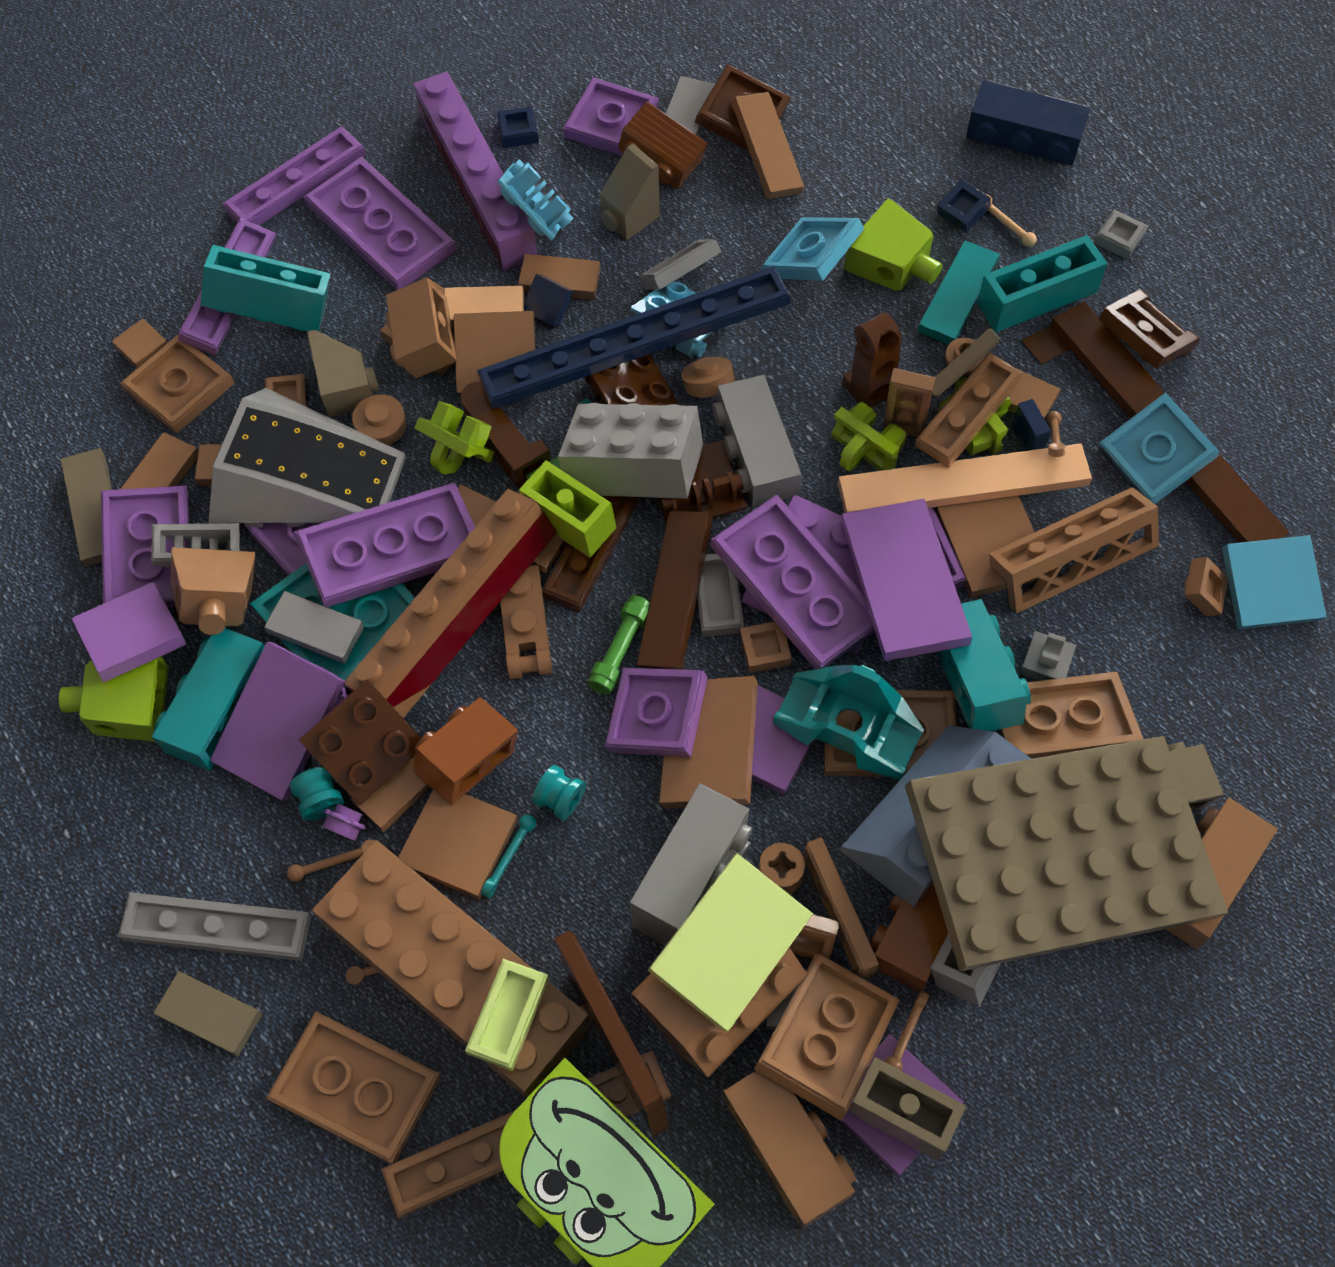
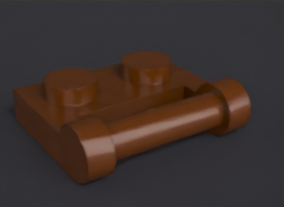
[1098,289,1200,369]

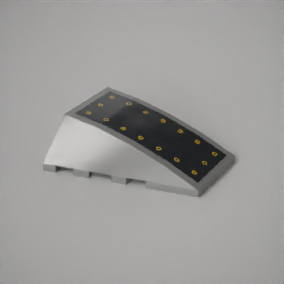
[209,388,406,527]

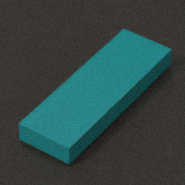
[918,240,1000,345]

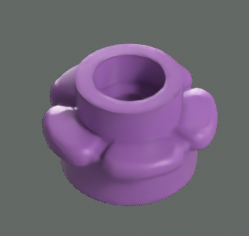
[322,804,365,841]

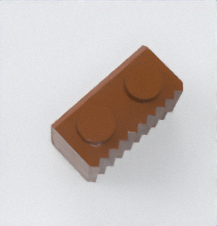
[618,101,708,190]

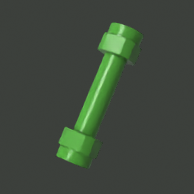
[587,595,650,695]

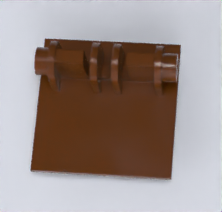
[584,354,680,405]
[657,440,747,525]
[299,679,421,805]

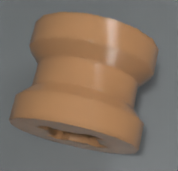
[759,843,805,895]

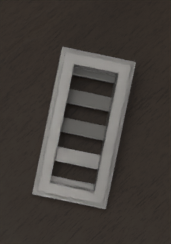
[151,523,240,567]

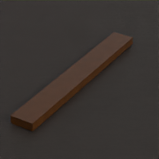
[1051,301,1290,543]

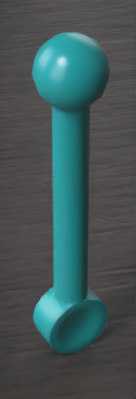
[481,814,537,899]

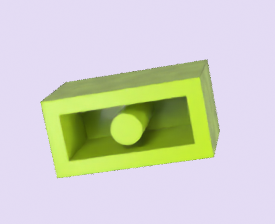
[519,460,616,558]

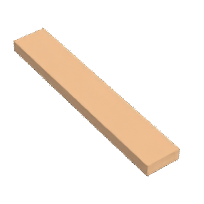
[838,443,1092,513]

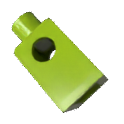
[844,198,943,291]
[59,656,169,742]

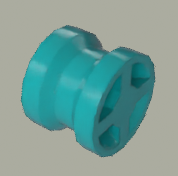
[532,765,586,821]
[289,767,344,821]

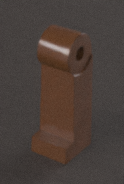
[842,312,901,408]
[461,382,551,489]

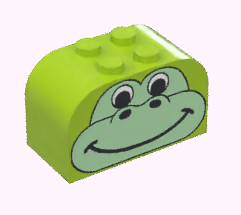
[499,1058,715,1267]

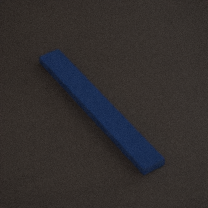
[477,266,791,409]

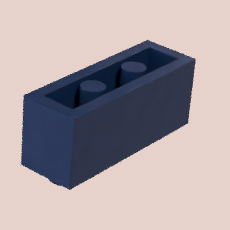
[966,80,1091,165]

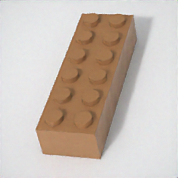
[312,840,592,1099]

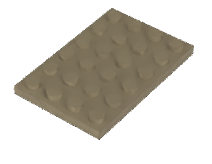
[905,736,1228,971]

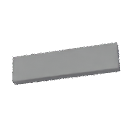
[118,892,312,961]

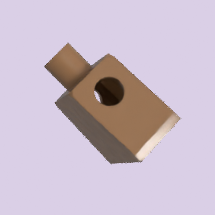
[170,547,255,635]

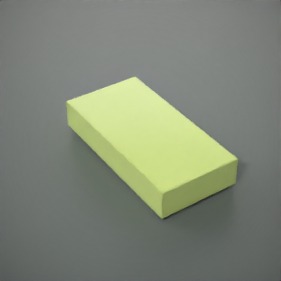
[465,959,549,1071]

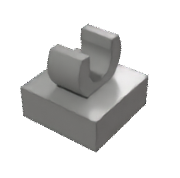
[1020,631,1076,681]

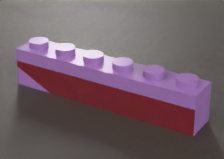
[413,71,537,271]

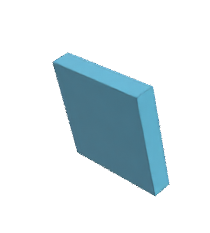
[761,217,864,281]
[1099,392,1219,504]
[1222,535,1327,630]

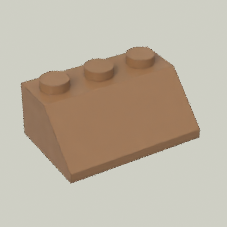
[631,948,808,1078]

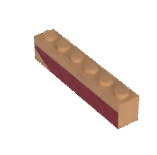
[345,489,557,718]

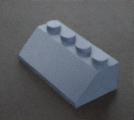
[840,725,1031,908]

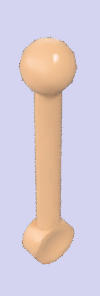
[986,194,1037,247]

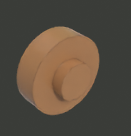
[681,357,735,398]
[352,394,407,445]

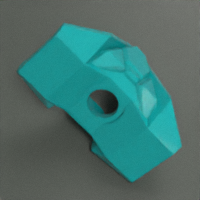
[773,665,924,780]

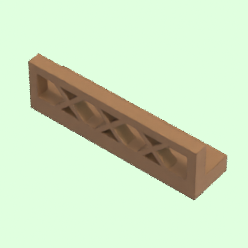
[989,487,1159,614]

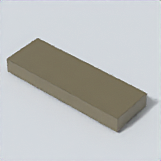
[61,448,112,567]

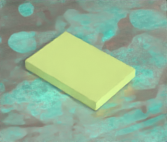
[647,853,813,1033]

